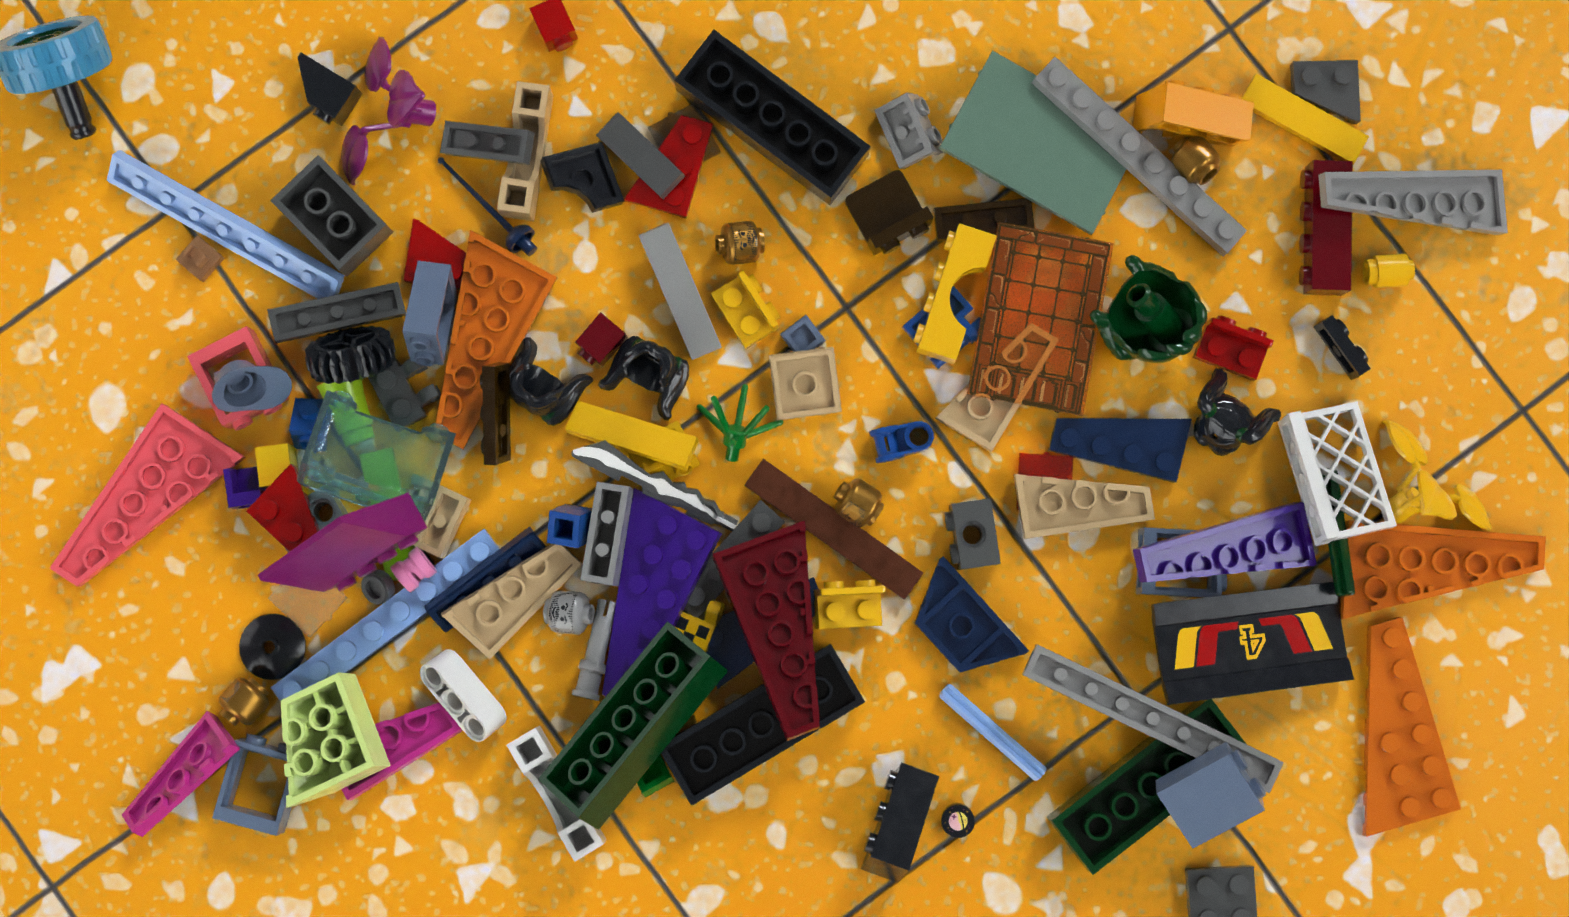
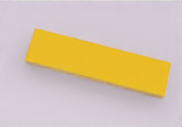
[1242,74,1369,164]
[565,401,699,471]

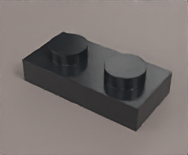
[1314,315,1371,380]

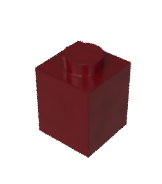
[575,312,628,367]

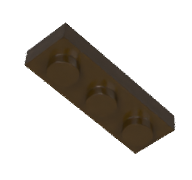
[933,198,1035,242]
[480,362,511,465]

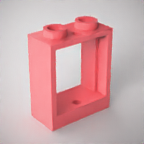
[187,326,289,431]

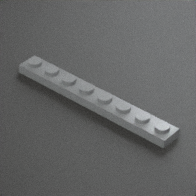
[1031,57,1247,256]
[1022,644,1284,793]

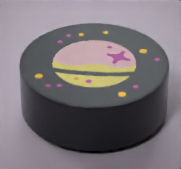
[941,803,975,838]

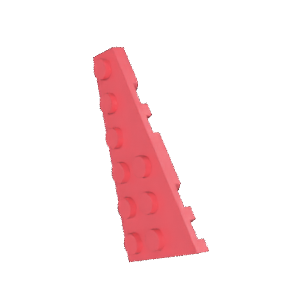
[50,403,246,587]

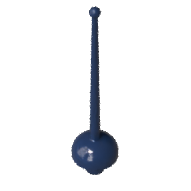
[438,157,537,256]

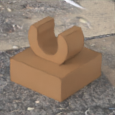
[176,235,225,282]

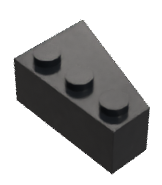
[861,762,939,883]

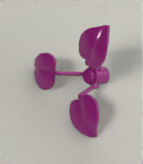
[341,36,436,185]

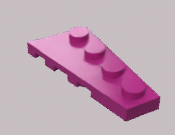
[341,702,463,801]
[122,711,240,837]

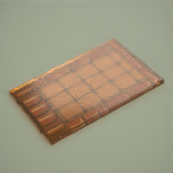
[966,222,1114,416]

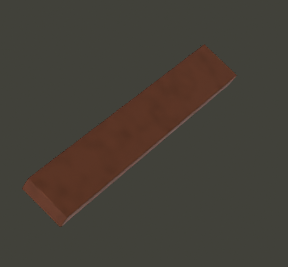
[744,458,923,600]

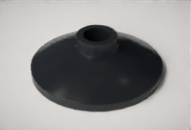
[239,614,306,680]

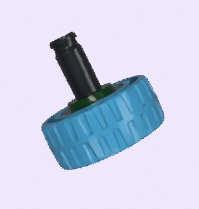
[0,15,112,140]

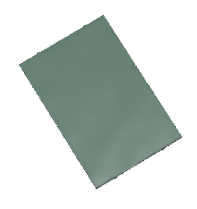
[939,50,1126,235]

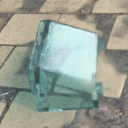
[297,390,456,522]

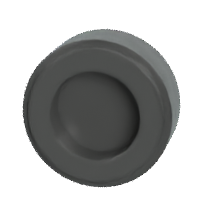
[361,570,395,605]

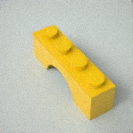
[913,223,997,364]

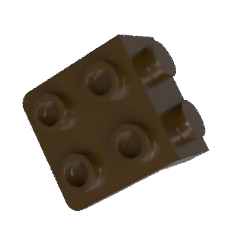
[845,170,934,255]

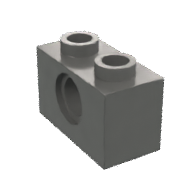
[944,498,1001,570]

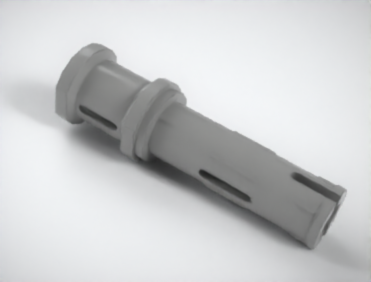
[572,599,616,701]

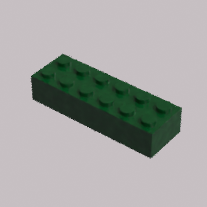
[538,621,728,830]
[1047,699,1246,875]

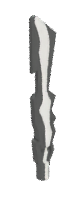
[571,440,738,531]

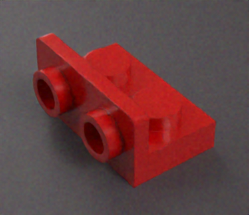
[1193,316,1274,381]

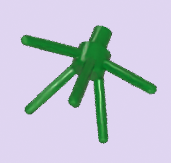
[697,384,784,462]

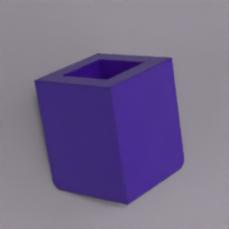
[223,466,266,510]

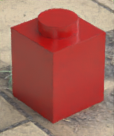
[529,0,578,52]

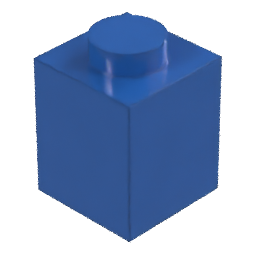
[547,504,592,548]

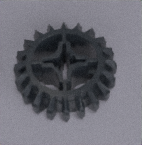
[305,326,396,384]

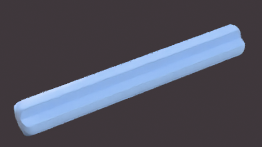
[939,684,1047,781]

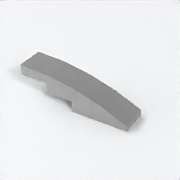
[638,222,722,360]

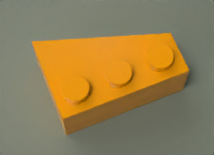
[1132,80,1254,146]

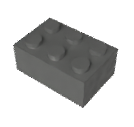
[270,155,393,277]

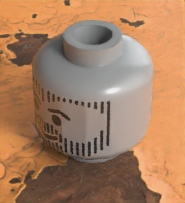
[543,590,595,635]

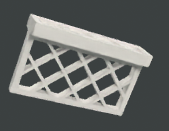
[1278,402,1397,547]

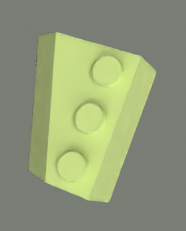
[281,672,391,808]

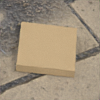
[769,346,842,420]

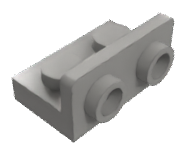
[874,93,943,169]

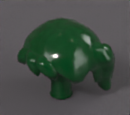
[1089,255,1208,363]

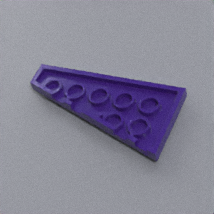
[602,488,722,697]

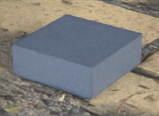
[780,315,826,352]

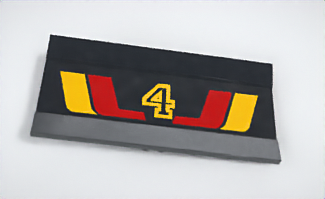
[1151,582,1354,705]

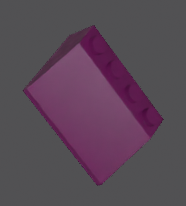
[258,492,428,592]

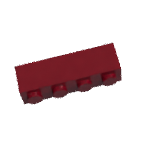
[1299,160,1353,296]

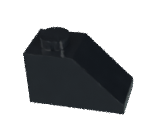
[297,52,362,126]

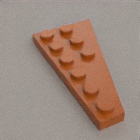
[434,230,557,450]
[1340,520,1546,619]
[1362,617,1461,837]

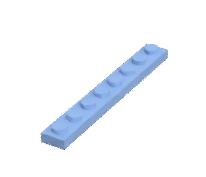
[106,150,345,299]
[270,529,500,701]

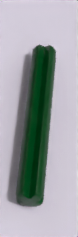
[1322,468,1355,597]

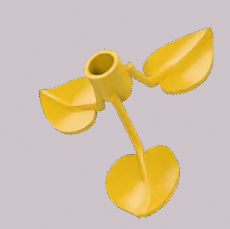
[1381,420,1492,531]

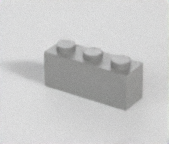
[580,481,634,587]

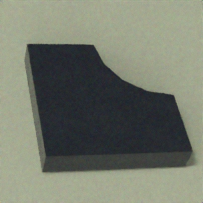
[540,142,624,213]

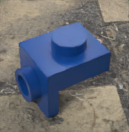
[289,398,329,451]

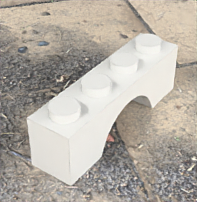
[506,726,607,862]

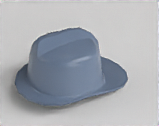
[212,360,292,412]

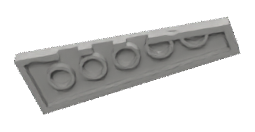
[1318,170,1508,235]

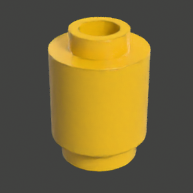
[1363,254,1415,288]

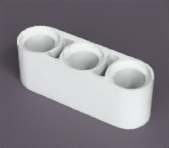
[420,649,507,742]

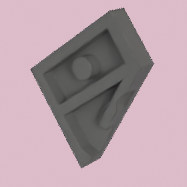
[1290,60,1361,124]

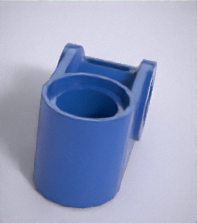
[869,421,934,464]

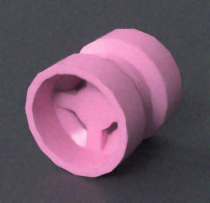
[390,546,437,593]

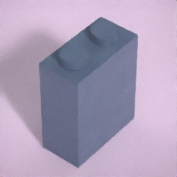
[1155,742,1266,848]

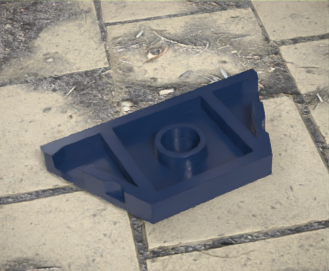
[915,556,1029,672]

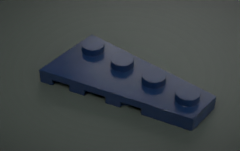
[1048,418,1192,483]
[706,577,819,689]

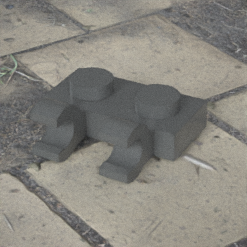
[368,359,441,432]

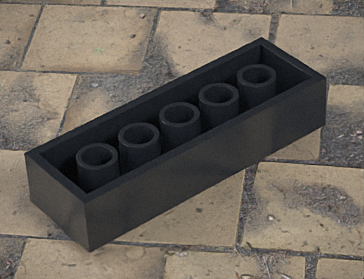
[674,30,871,205]
[661,644,865,806]

